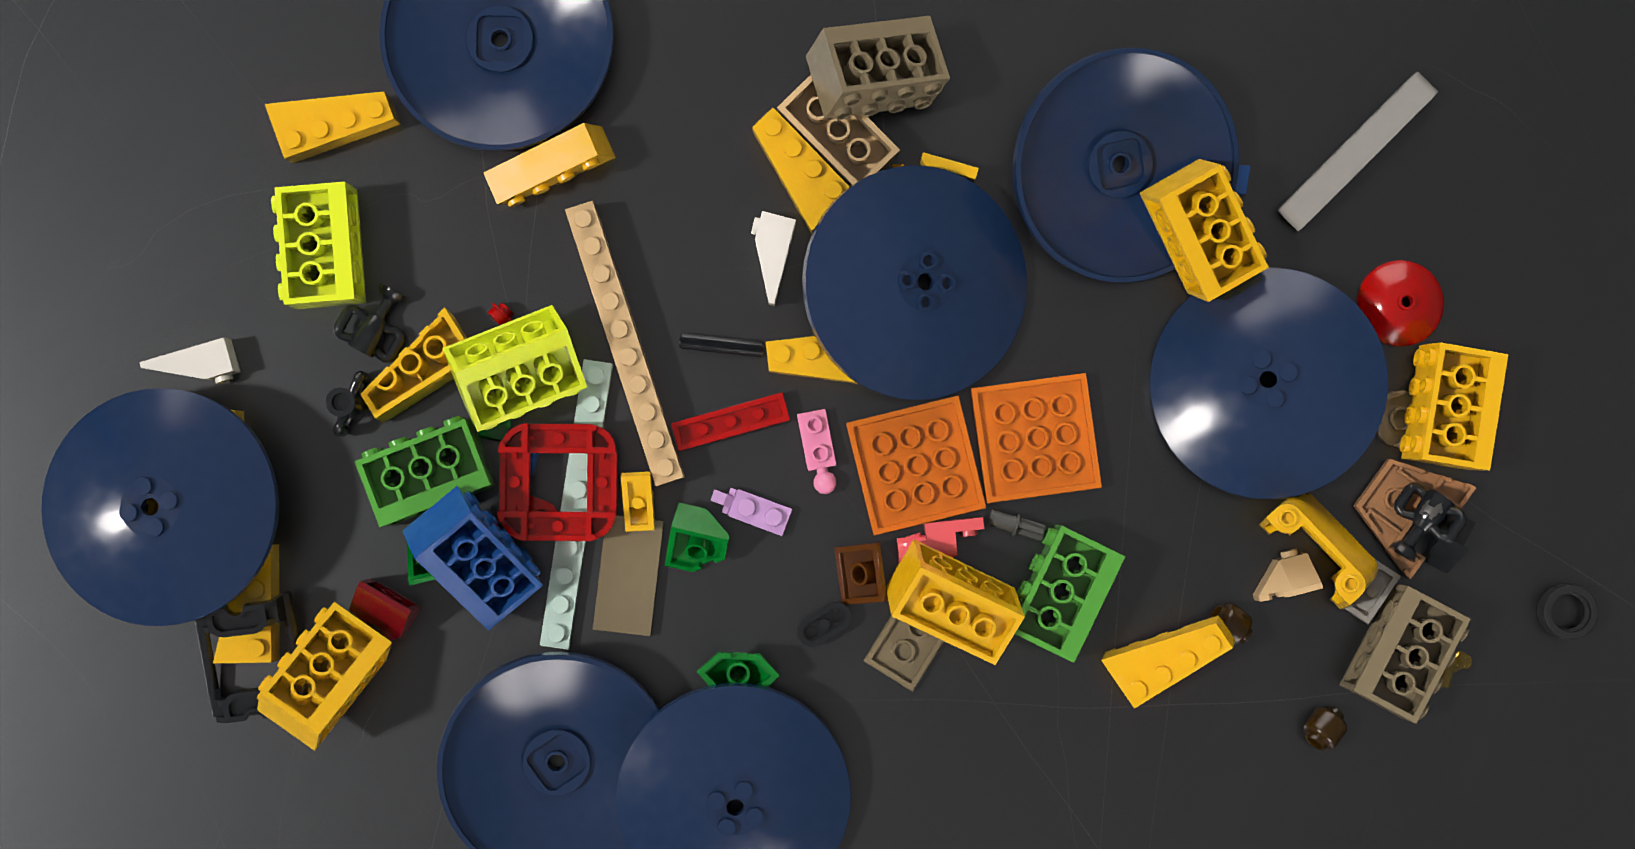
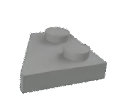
[1343,559,1401,625]

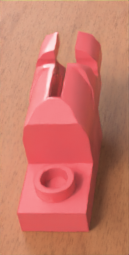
[896,517,984,563]

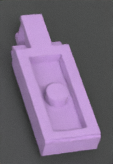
[710,488,792,536]

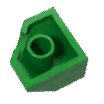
[665,502,729,572]
[697,652,780,687]

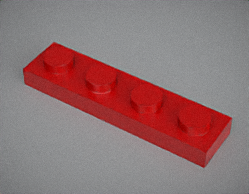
[671,392,790,451]

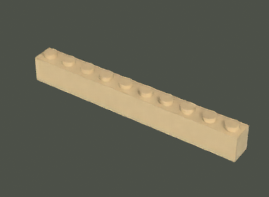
[565,201,685,486]

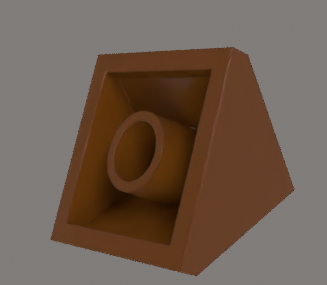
[834,542,888,605]

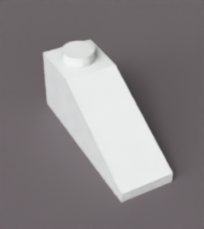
[751,211,796,306]
[139,338,241,384]

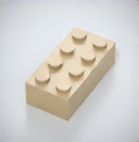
[777,75,900,186]

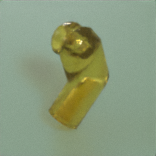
[1441,651,1472,688]

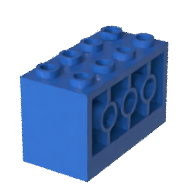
[402,486,543,631]

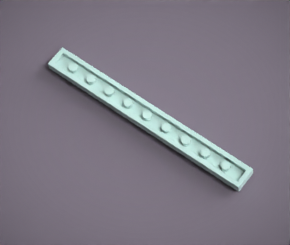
[540,359,613,650]

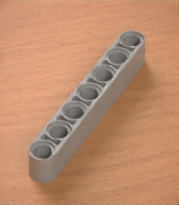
[1277,71,1439,231]

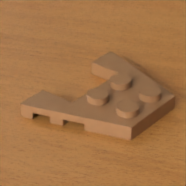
[1353,459,1476,579]

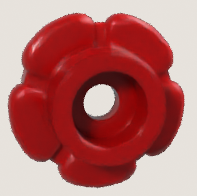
[487,302,514,325]

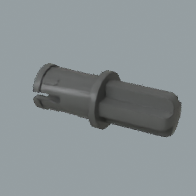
[987,508,1046,541]

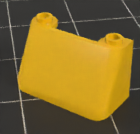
[1259,493,1378,609]

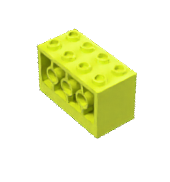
[271,181,366,309]
[442,305,588,432]

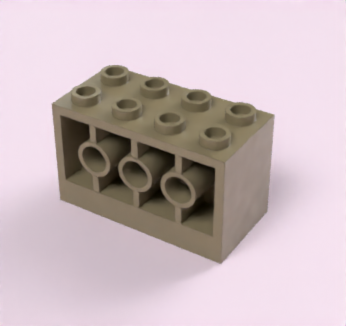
[806,16,950,120]
[1340,584,1471,724]

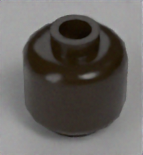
[1208,603,1253,645]
[1303,707,1348,751]

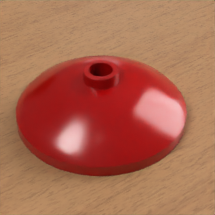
[1356,260,1444,347]

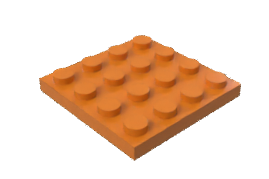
[970,373,1102,503]
[846,396,986,536]

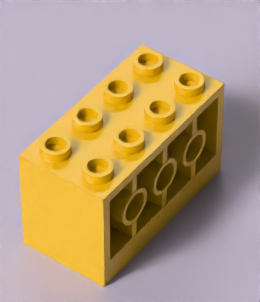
[1140,159,1269,302]
[1400,342,1508,471]
[886,539,1025,665]
[257,602,392,751]

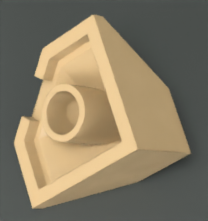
[1253,548,1323,602]

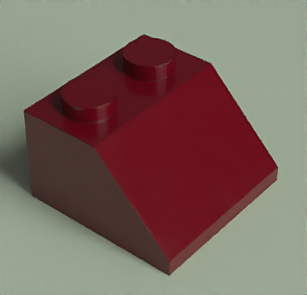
[349,578,422,640]

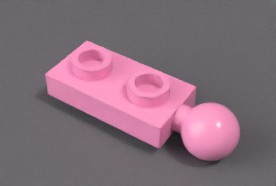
[797,409,837,494]

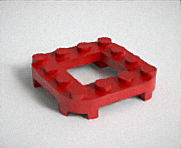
[497,423,618,541]

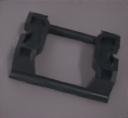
[195,591,299,723]

